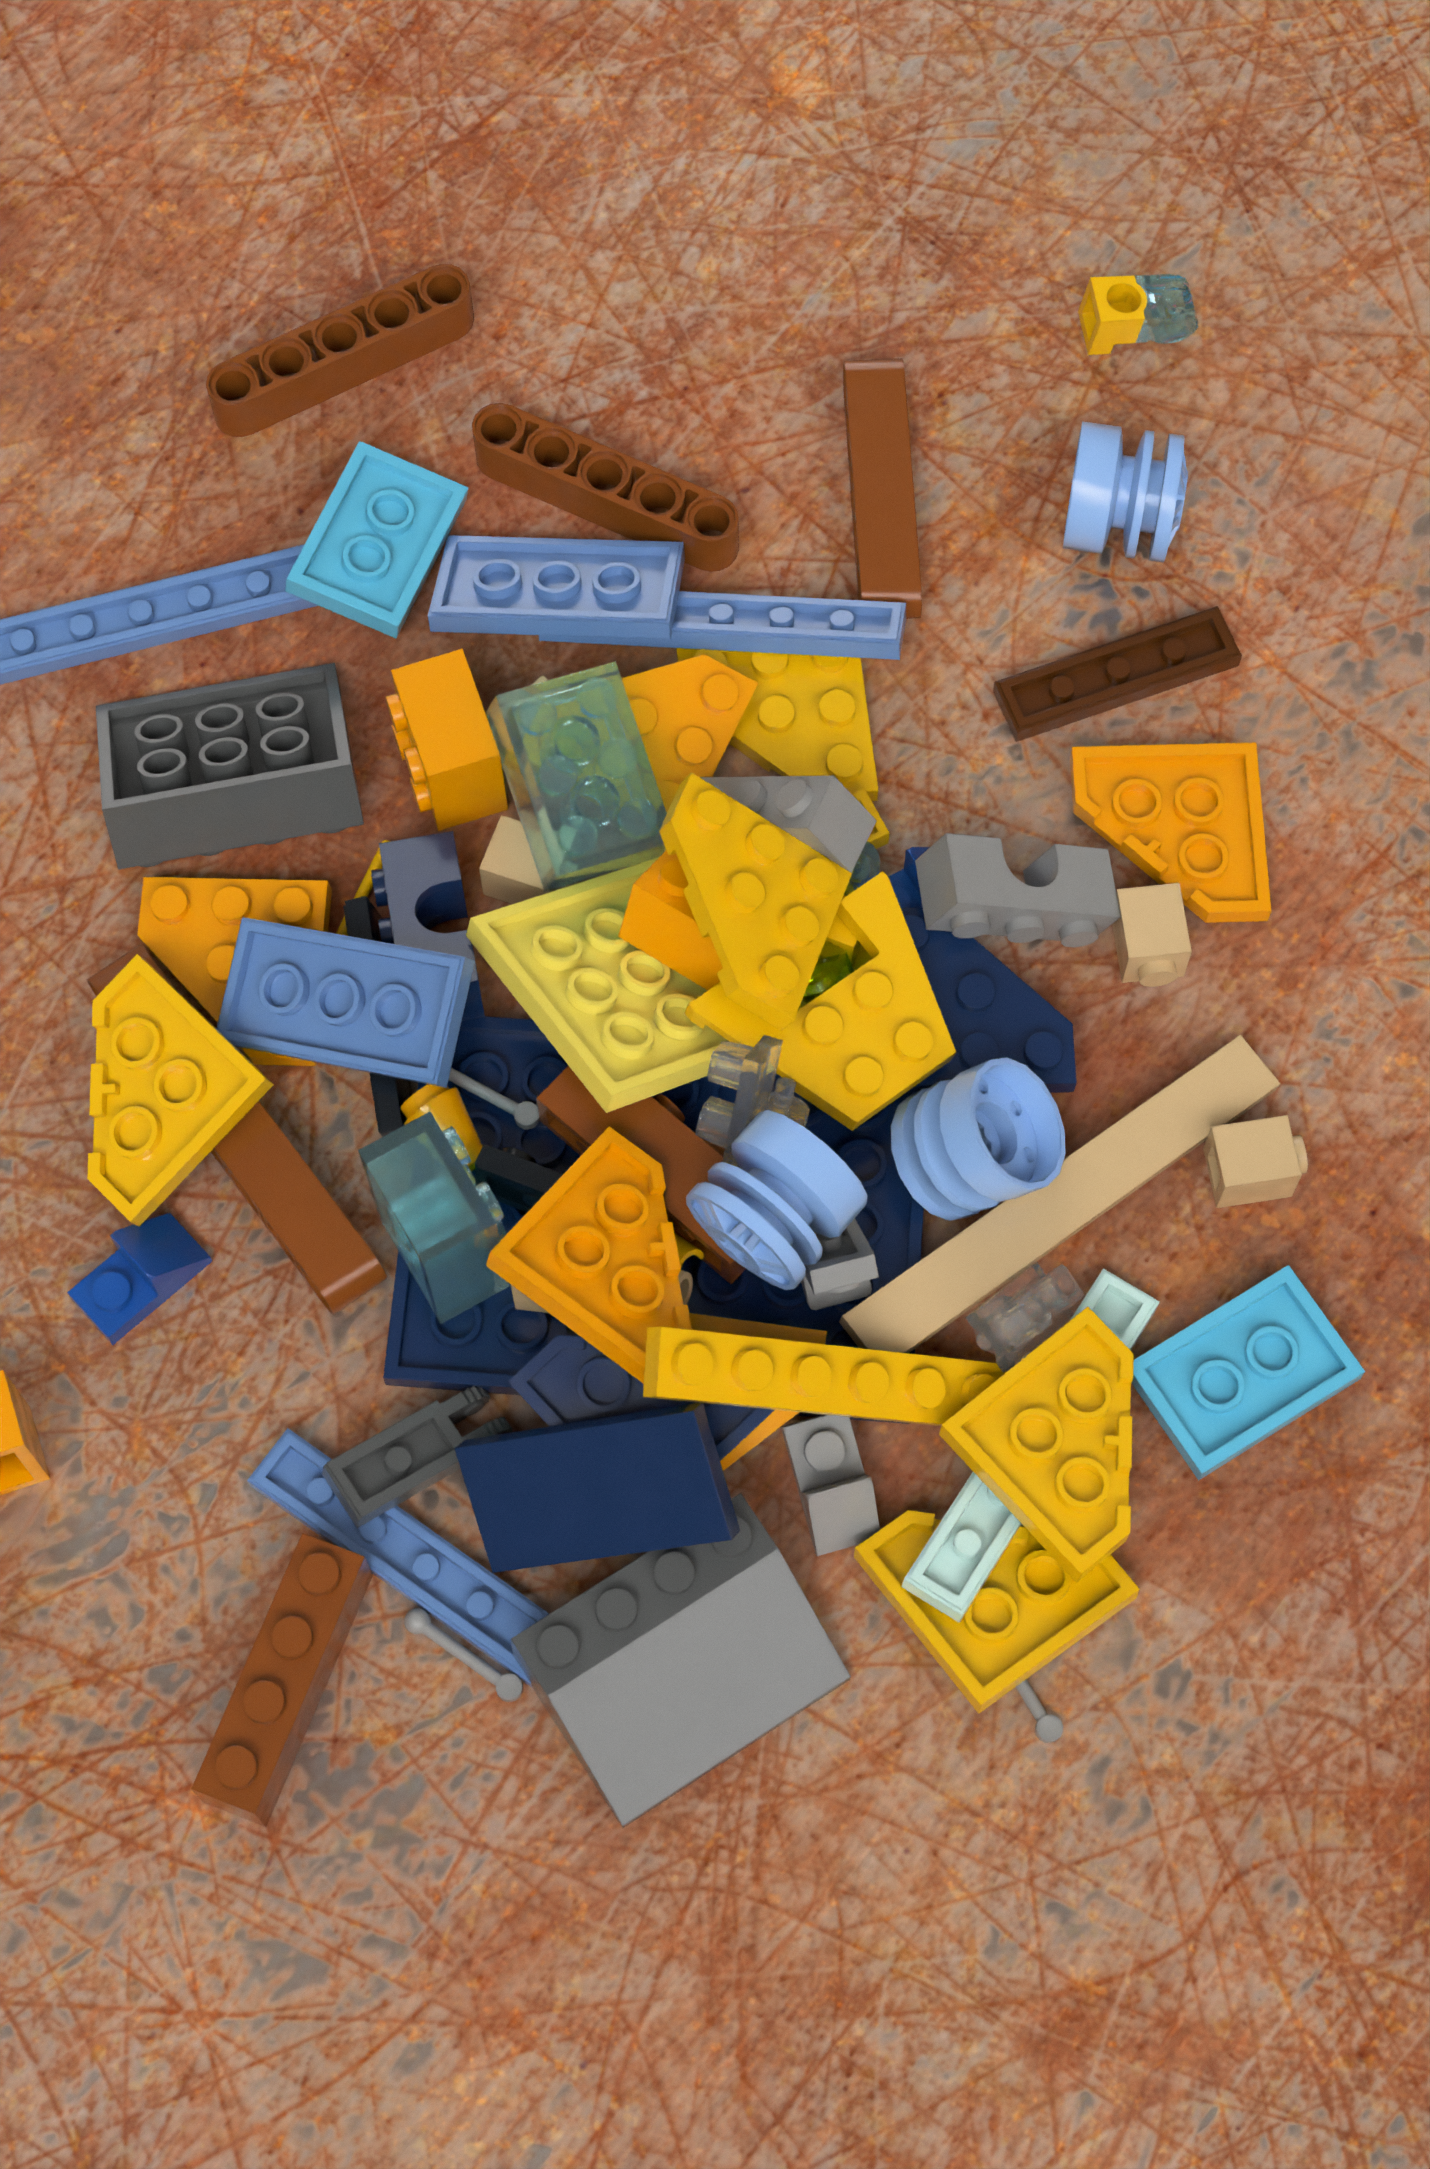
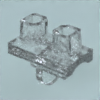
[695,1035,810,1167]
[965,1262,1084,1372]

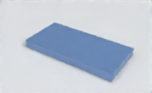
[428,535,685,639]
[216,917,475,1088]

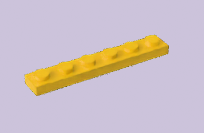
[643,1326,1007,1426]

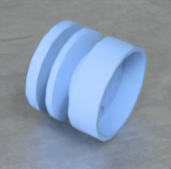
[1063,421,1188,563]
[891,1058,1066,1221]
[686,1110,868,1290]

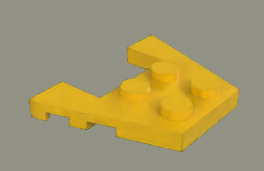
[684,871,956,1131]

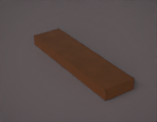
[993,606,1242,742]

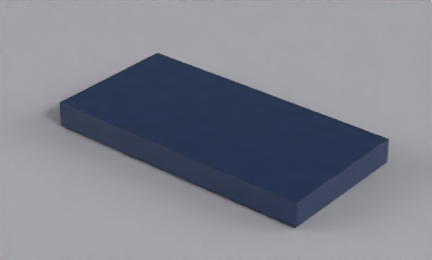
[454,1402,740,1573]

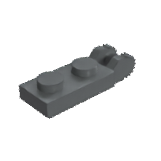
[322,1386,513,1528]

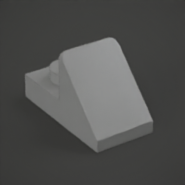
[801,1218,879,1310]
[781,1415,880,1556]

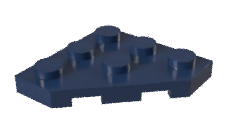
[901,908,1077,1095]
[508,1335,774,1461]

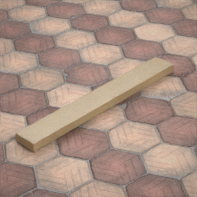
[839,1035,1281,1353]

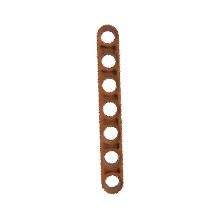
[87,945,388,1315]

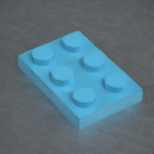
[285,441,469,639]
[1132,1265,1365,1481]

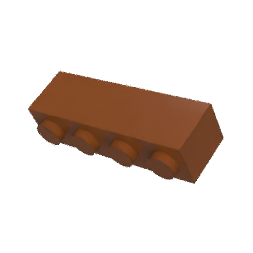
[536,1065,746,1284]
[191,1533,373,1827]

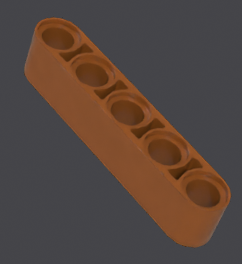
[206,264,474,437]
[843,358,922,619]
[472,403,739,572]

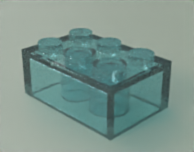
[486,661,667,892]
[358,1112,509,1324]

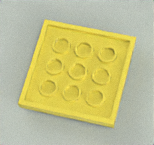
[466,857,806,1113]

